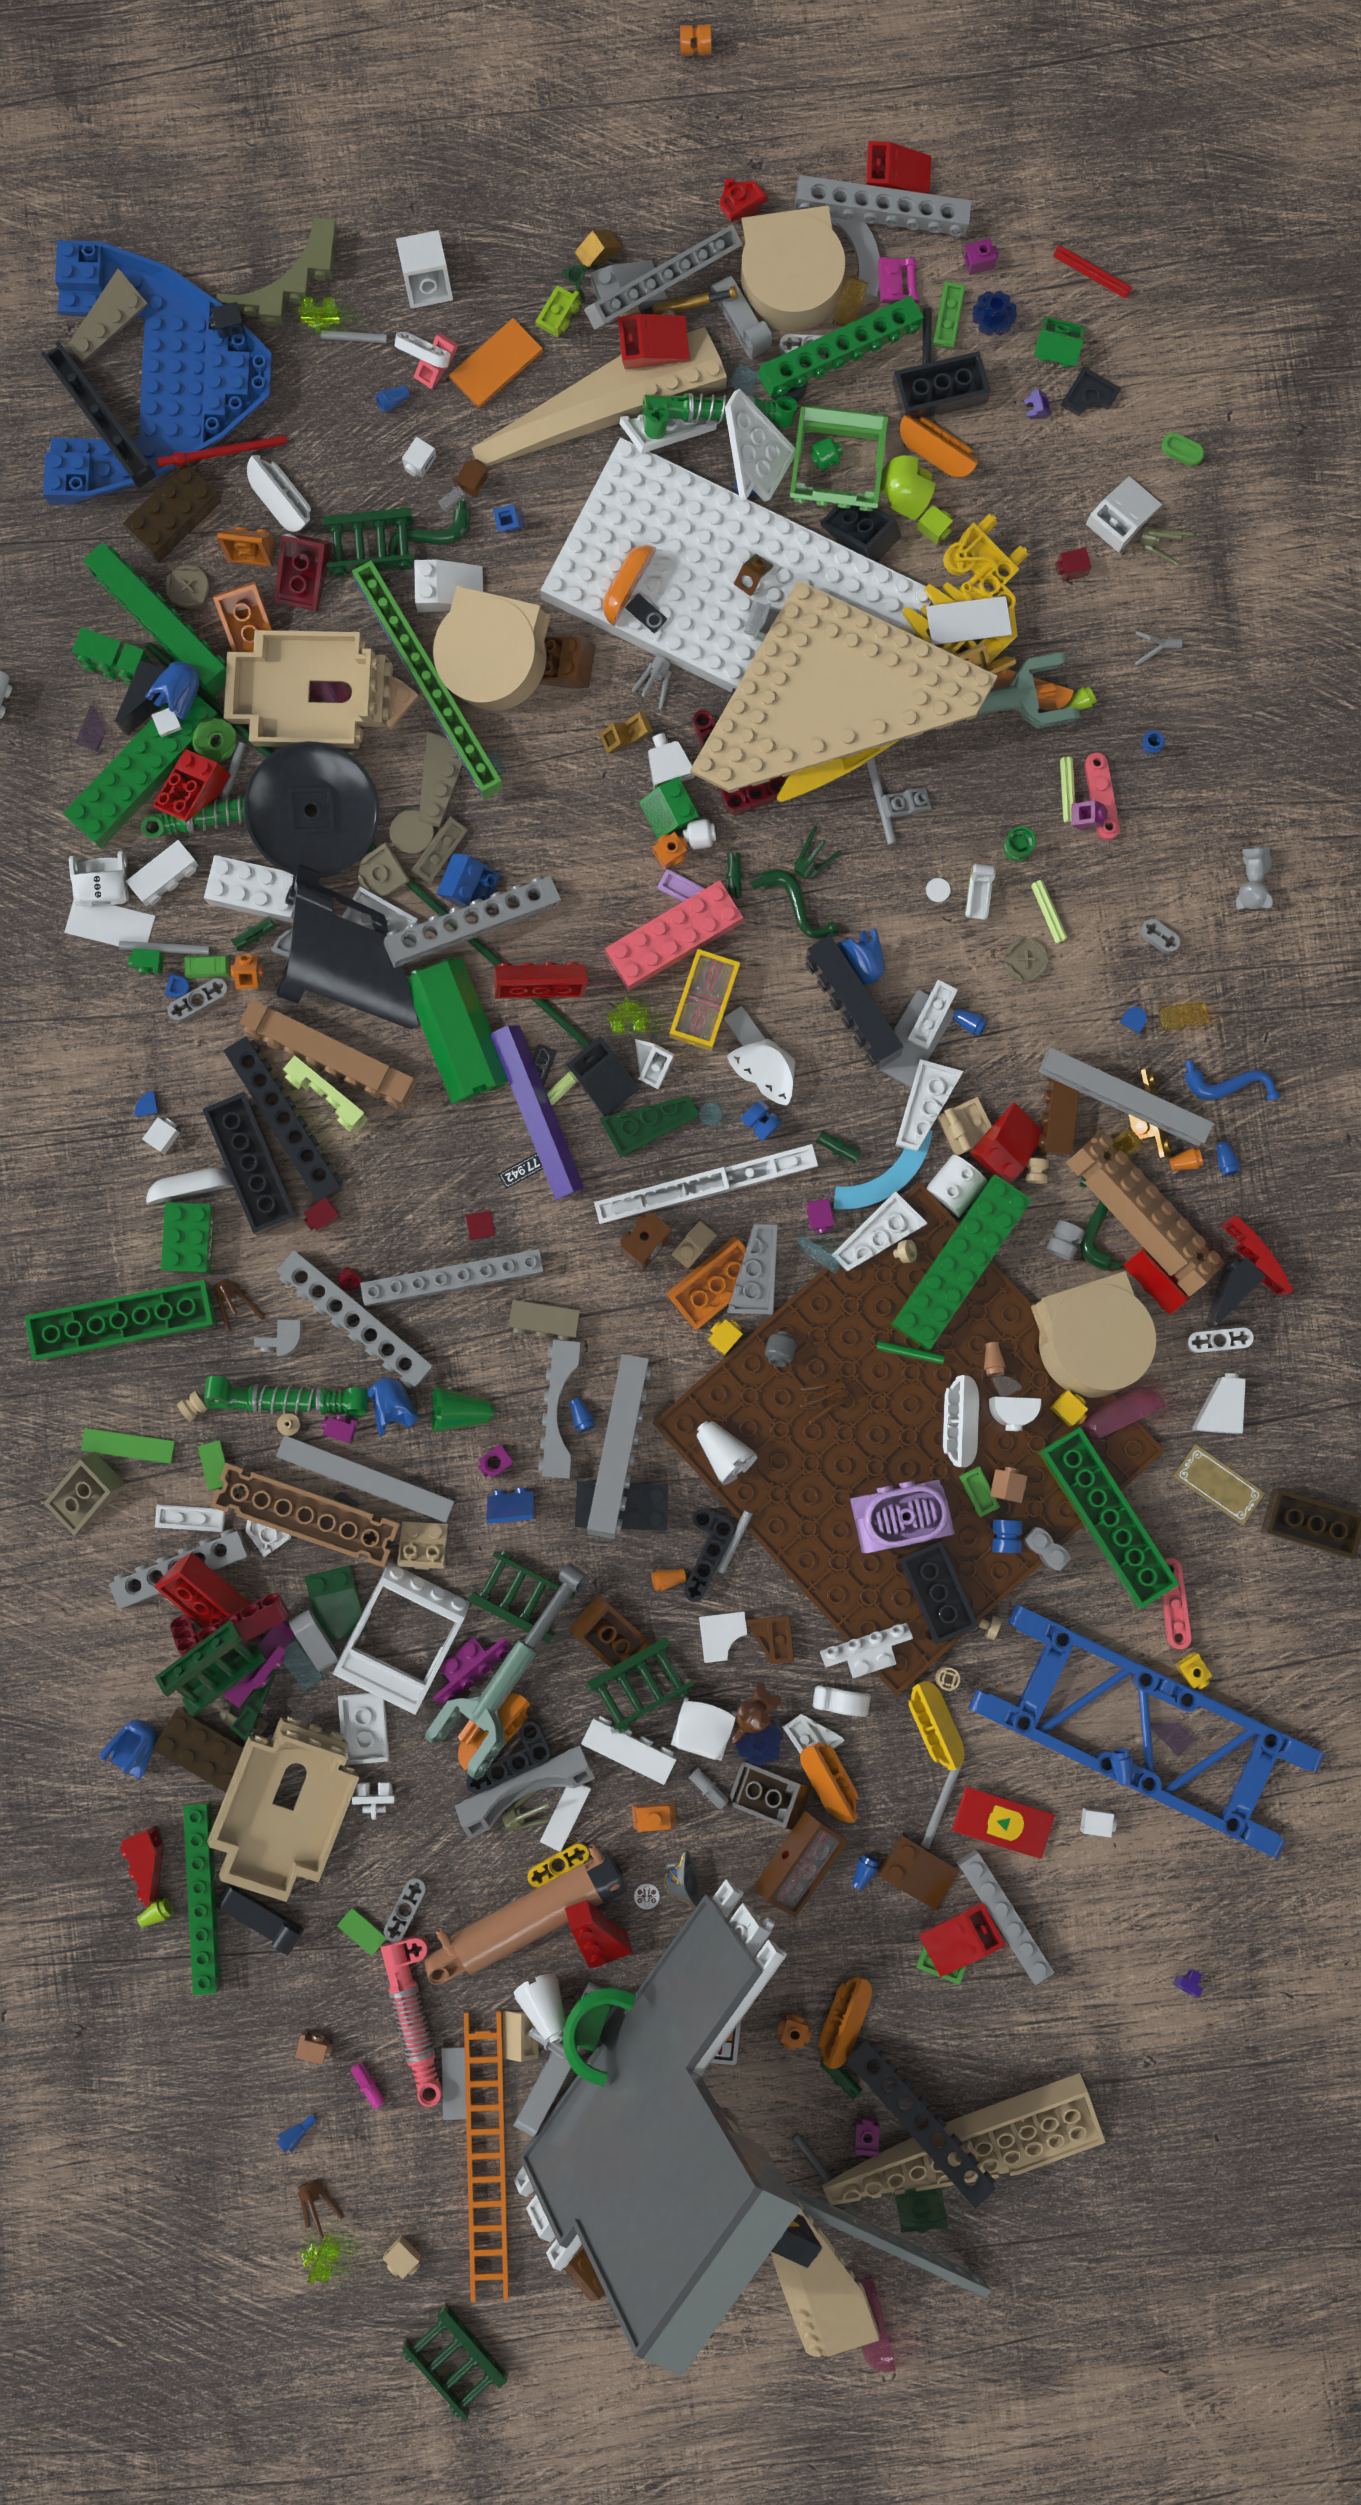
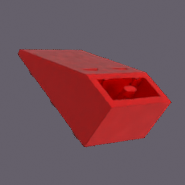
[865,141,931,194]
[618,314,690,369]
[152,749,231,822]
[120,1825,164,1908]
[918,1902,1006,1977]

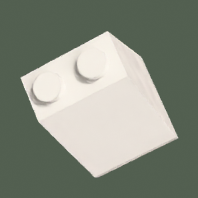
[396,230,453,309]

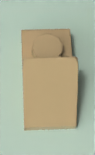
[671,1221,717,1269]

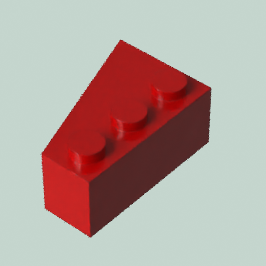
[565,1900,633,1969]

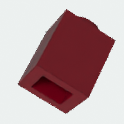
[1055,547,1092,582]
[303,1197,341,1233]

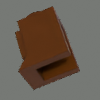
[452,459,489,498]

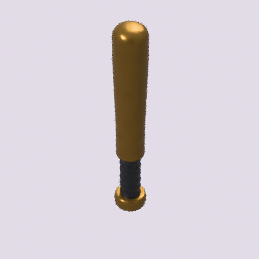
[652,286,738,315]

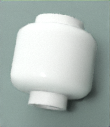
[683,819,716,850]

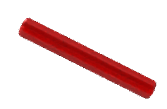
[1053,245,1132,298]

